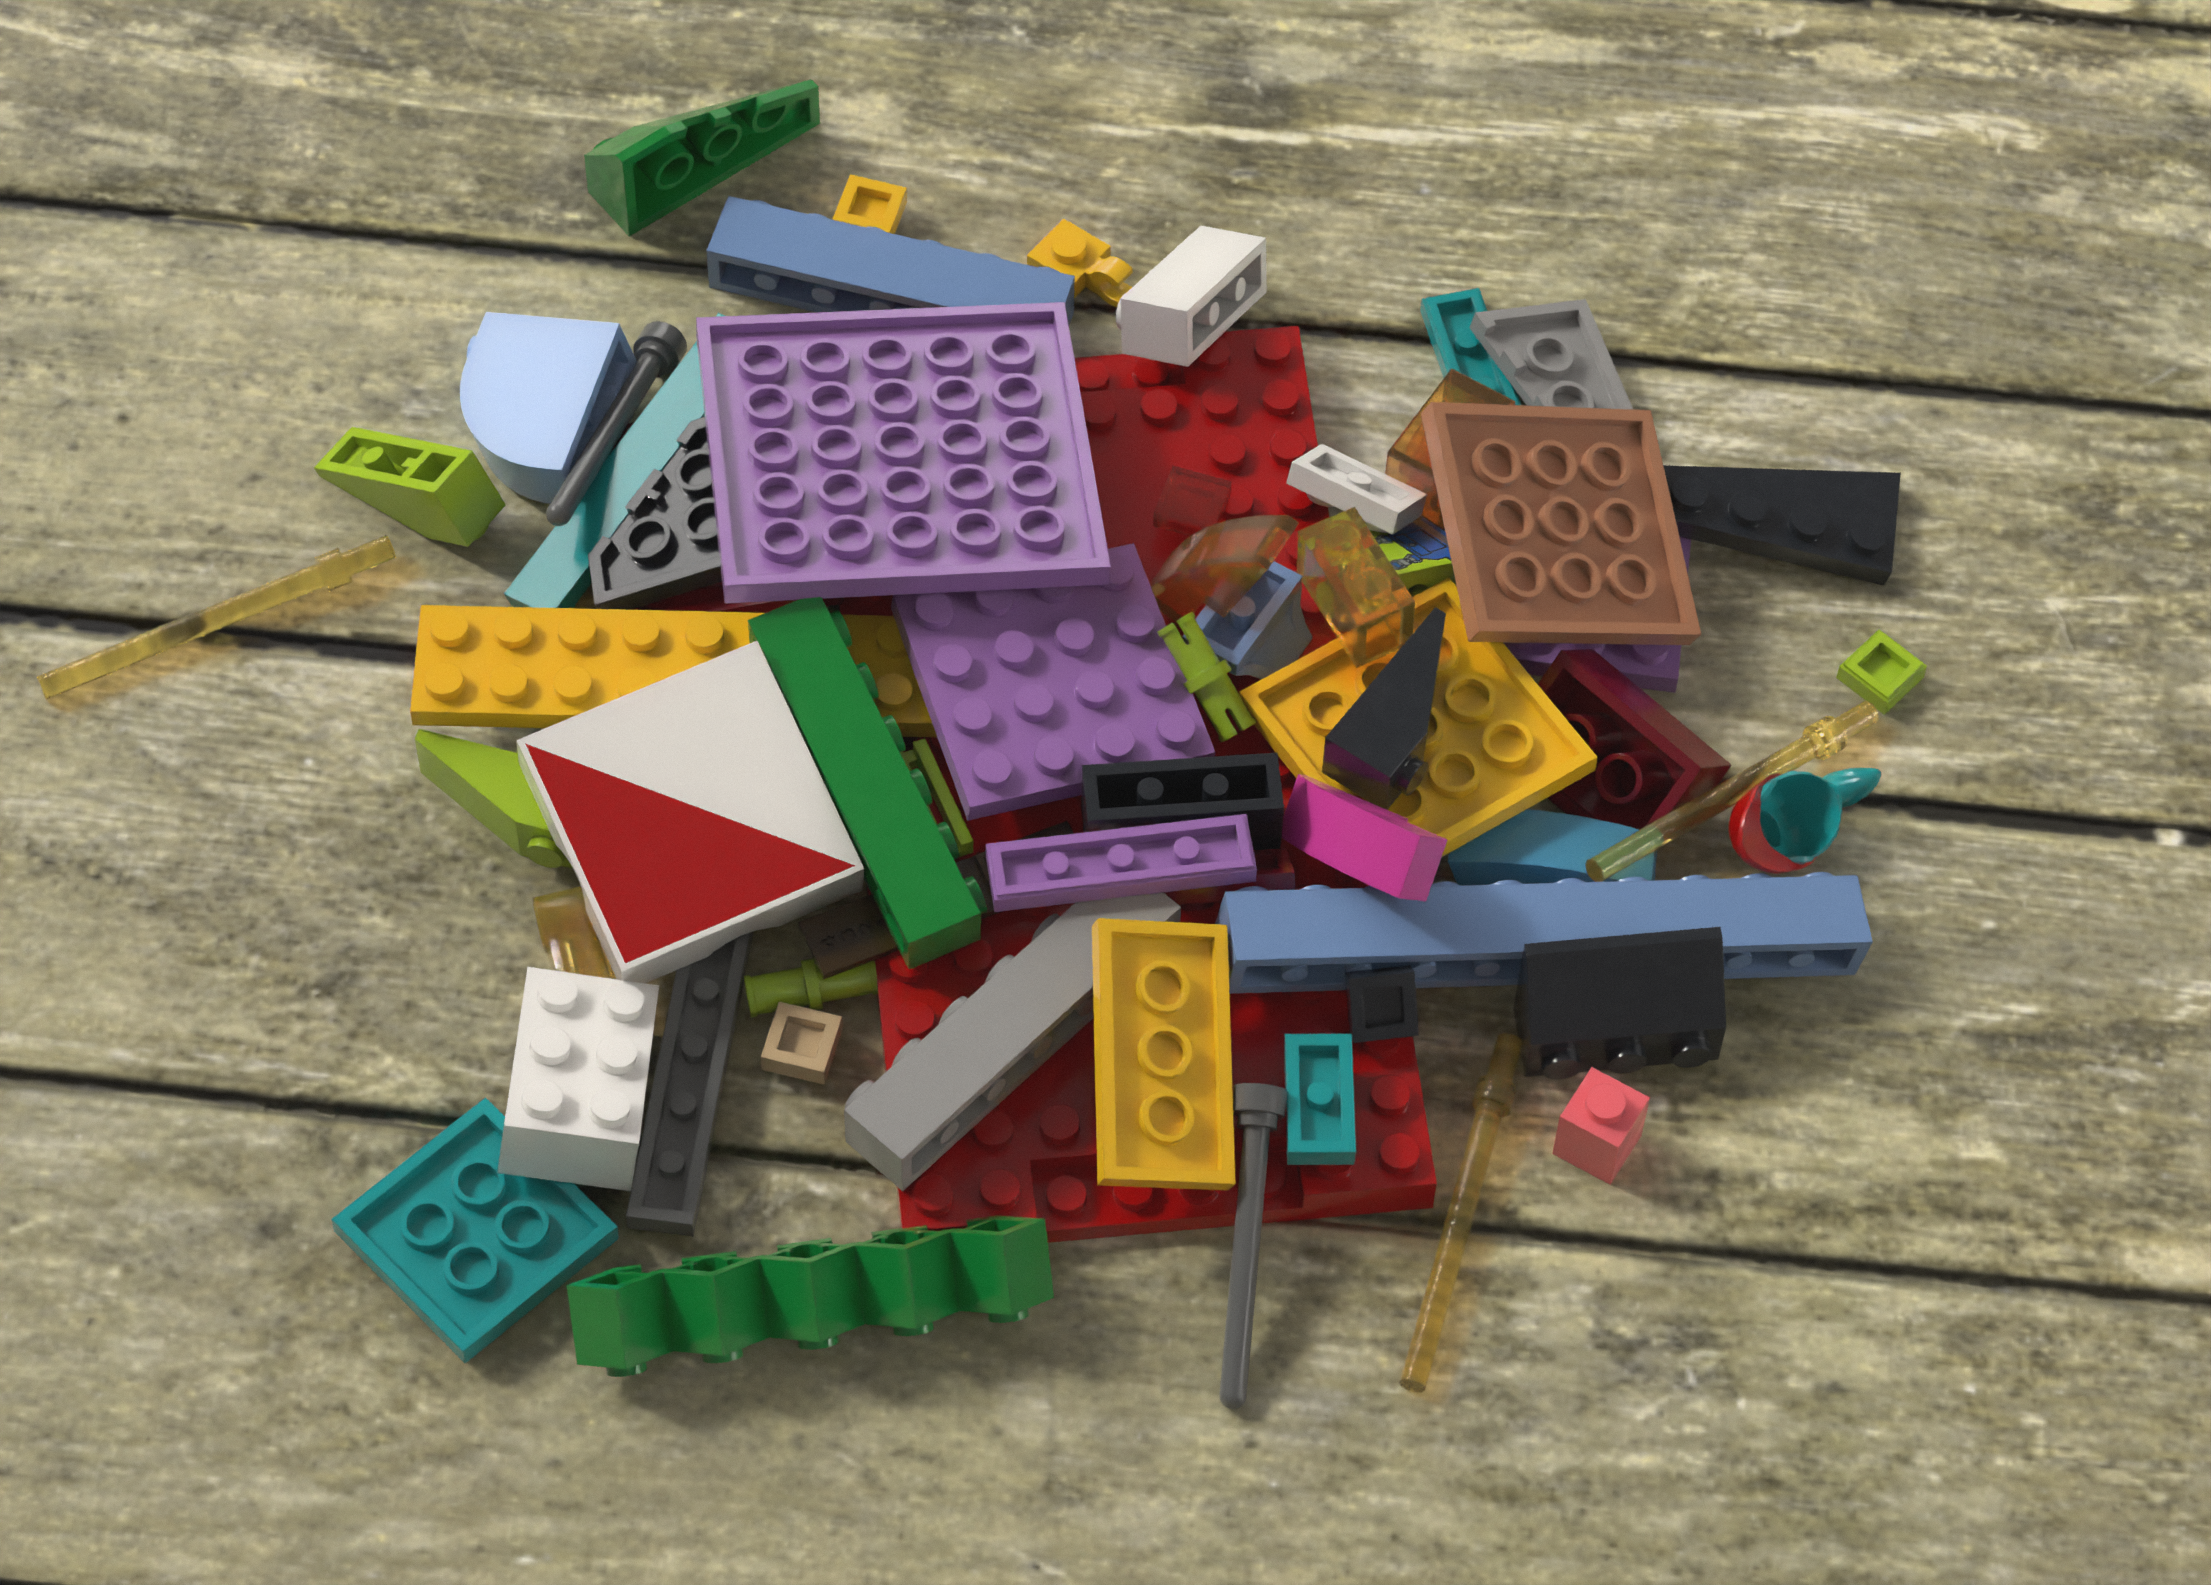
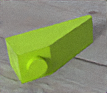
[314,427,506,547]
[415,728,573,869]

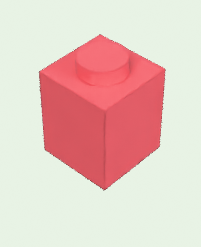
[1553,1067,1650,1185]

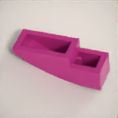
[1281,774,1448,902]

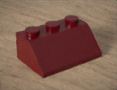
[1538,649,1732,848]

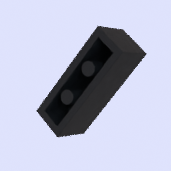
[1081,752,1284,850]

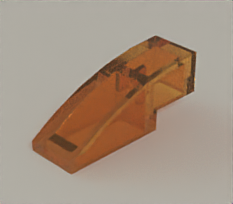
[1150,515,1299,623]

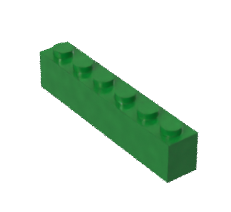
[748,597,987,970]

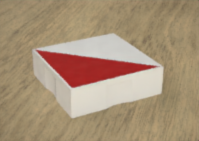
[517,641,864,983]

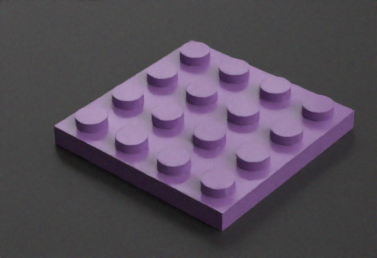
[891,543,1216,820]

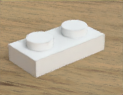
[1286,444,1428,535]

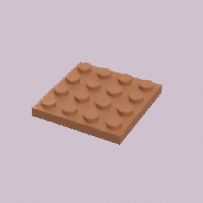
[1421,402,1701,645]

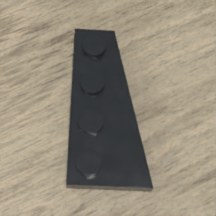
[1663,465,1901,586]

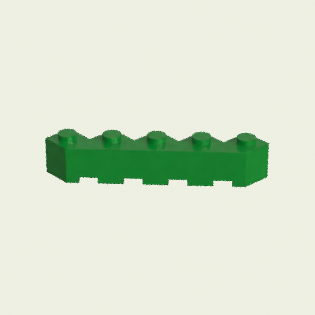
[567,1216,1054,1377]

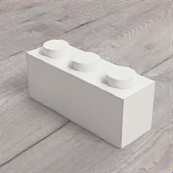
[1116,226,1267,367]

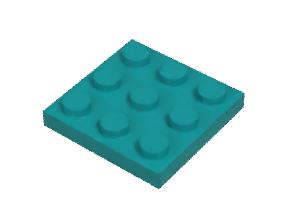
[331,1097,619,1363]

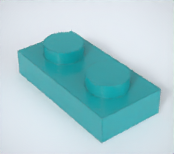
[1284,1034,1356,1165]

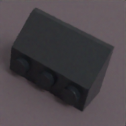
[1513,927,1726,1080]

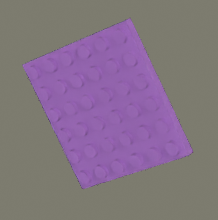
[696,302,1111,603]

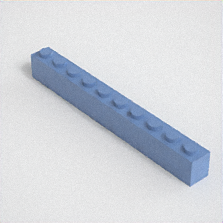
[1215,872,1873,994]

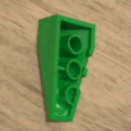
[584,79,820,237]

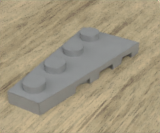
[1470,299,1633,409]

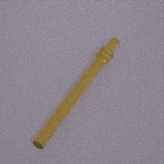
[36,535,396,700]
[1585,701,1879,882]
[1399,1033,1523,1393]

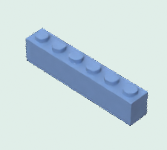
[706,196,1075,325]

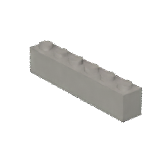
[844,893,1181,1191]

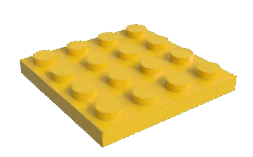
[1239,577,1597,857]

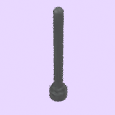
[546,321,687,526]
[1219,1083,1287,1409]

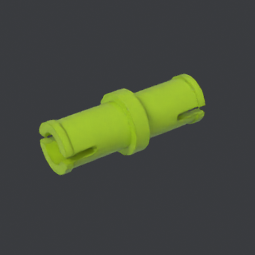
[1157,611,1256,743]
[744,958,878,1018]

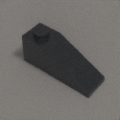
[1322,607,1446,810]

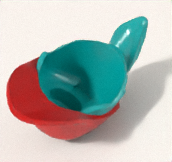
[1728,768,1882,874]

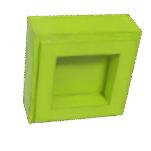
[1836,629,1927,715]

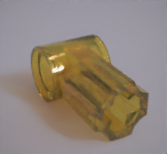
[532,886,616,979]

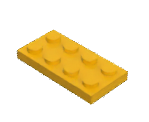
[1092,918,1235,1190]

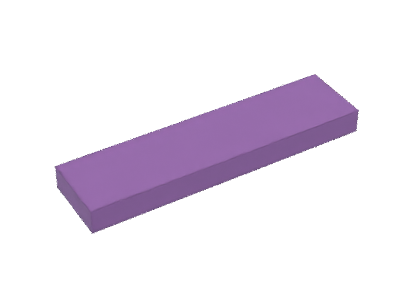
[986,814,1257,912]

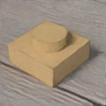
[760,1002,843,1085]

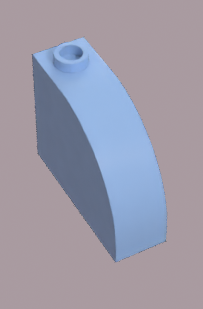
[460,312,637,504]

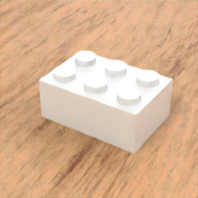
[497,967,659,1191]

